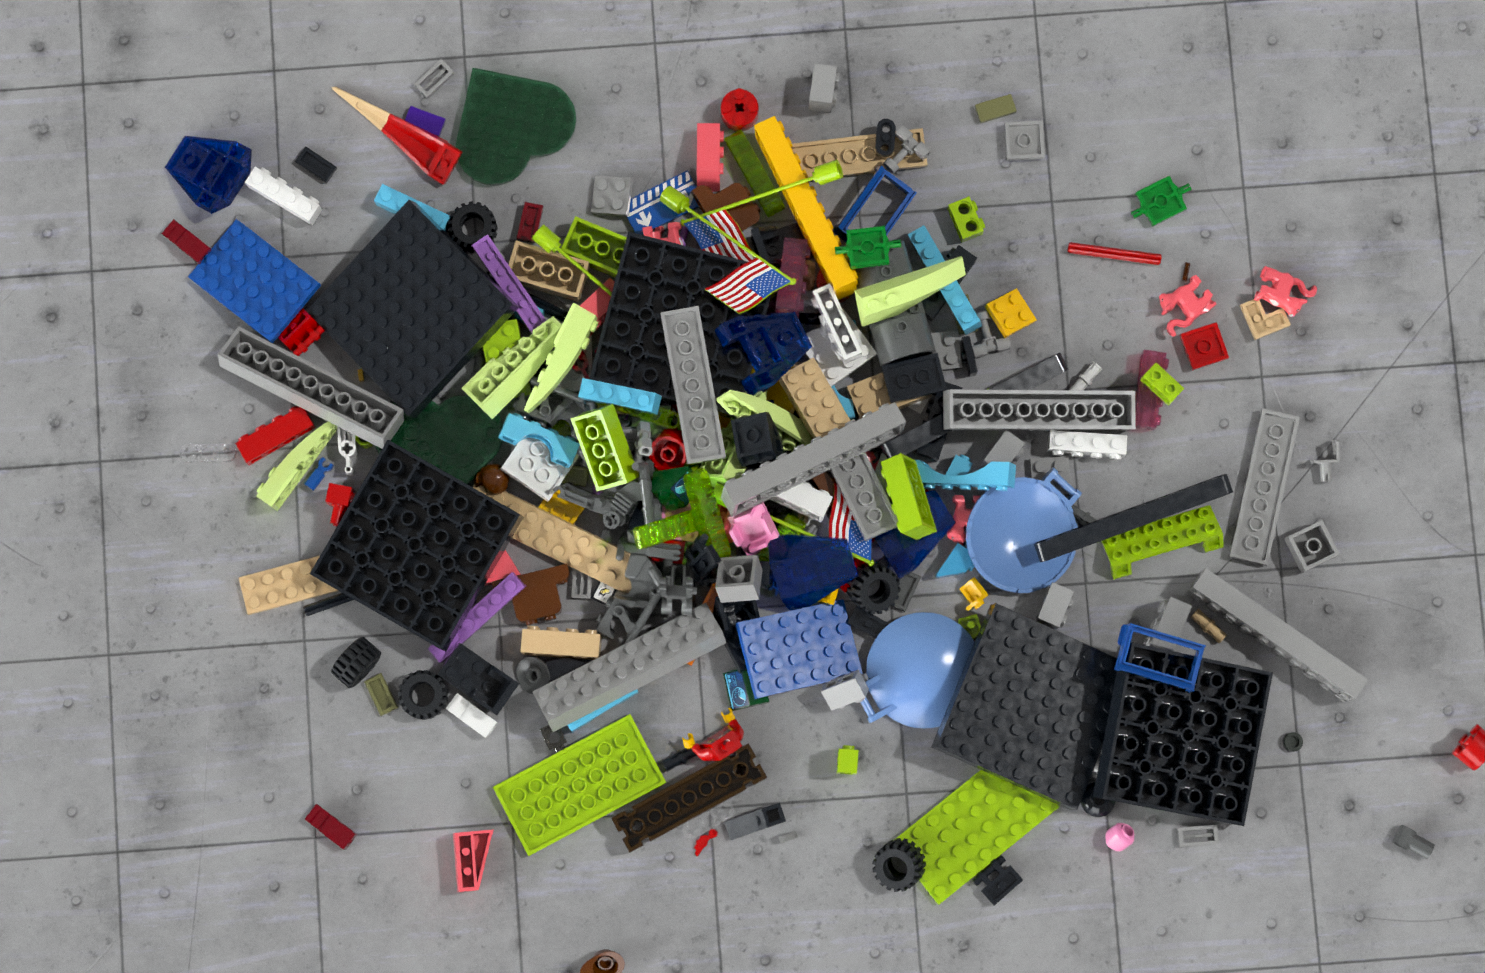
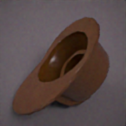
[580,949,625,973]

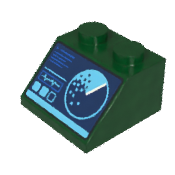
[651,466,704,511]
[723,669,769,711]

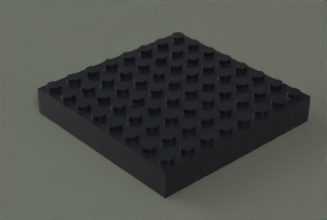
[307,200,519,418]
[589,232,772,419]
[310,440,524,652]
[931,603,1117,810]
[1093,642,1273,826]

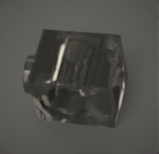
[540,725,568,753]

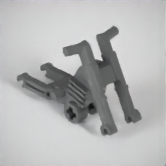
[553,459,666,538]
[657,543,697,618]

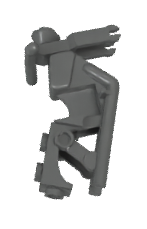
[513,376,630,467]
[595,529,681,643]

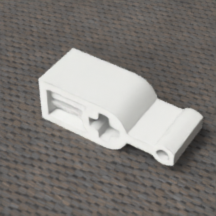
[337,426,358,476]
[446,693,498,739]

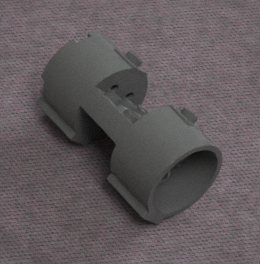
[855,241,936,366]

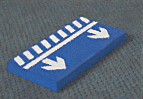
[626,170,699,235]

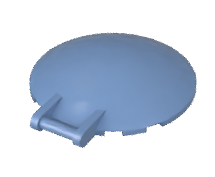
[966,467,1082,593]
[860,612,975,728]

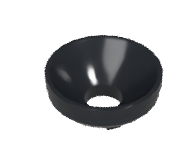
[1080,782,1116,817]

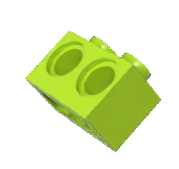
[947,196,985,243]
[1140,363,1185,406]
[836,745,859,775]

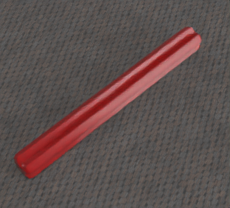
[1067,242,1162,265]

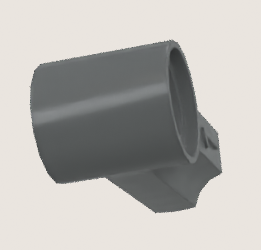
[1392,825,1435,859]

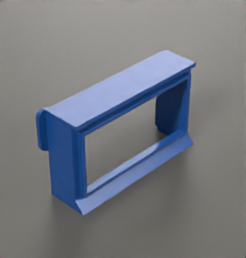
[832,165,917,242]
[1114,623,1206,692]

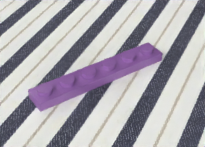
[471,234,547,334]
[428,572,526,663]

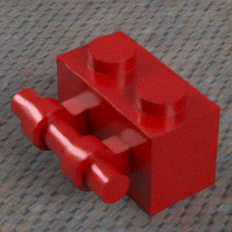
[278,309,325,356]

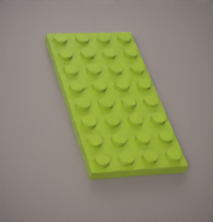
[493,714,666,856]
[893,770,1059,905]

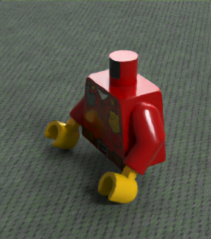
[682,708,744,761]

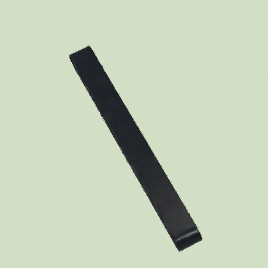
[881,353,1069,459]
[1034,474,1233,562]

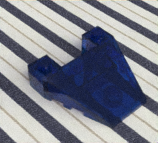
[715,312,812,396]

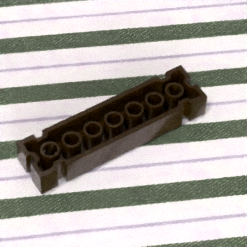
[611,743,767,853]

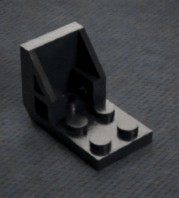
[751,223,814,269]
[731,412,791,469]
[713,596,760,674]
[437,642,520,715]

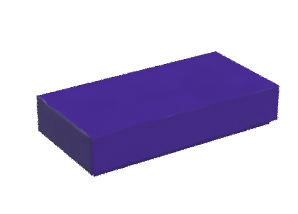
[405,106,446,137]

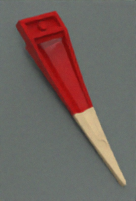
[332,86,463,185]

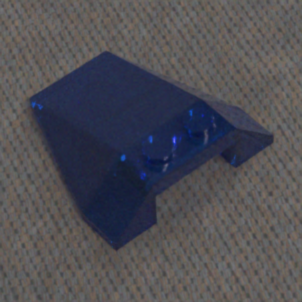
[165,136,252,214]
[874,490,955,579]
[768,534,858,611]

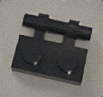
[684,533,722,581]
[972,855,1023,906]

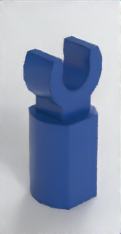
[304,457,334,491]

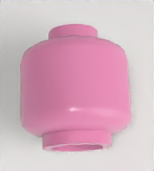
[1105,822,1134,852]

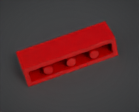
[235,406,316,466]

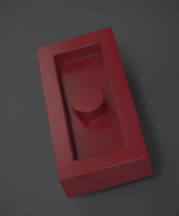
[517,202,544,243]

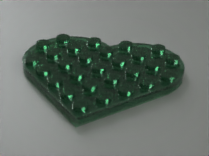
[456,68,576,185]
[376,395,503,484]

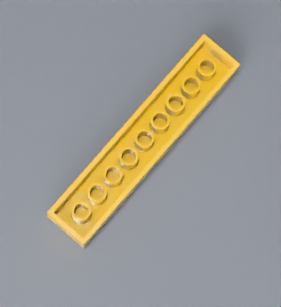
[754,116,858,300]

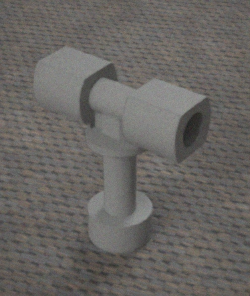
[883,125,931,174]
[972,311,1011,358]
[632,421,653,471]

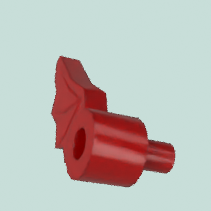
[694,829,718,856]

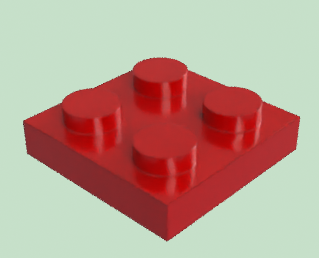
[1180,322,1229,371]

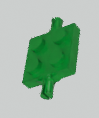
[1131,175,1192,227]
[835,226,901,269]

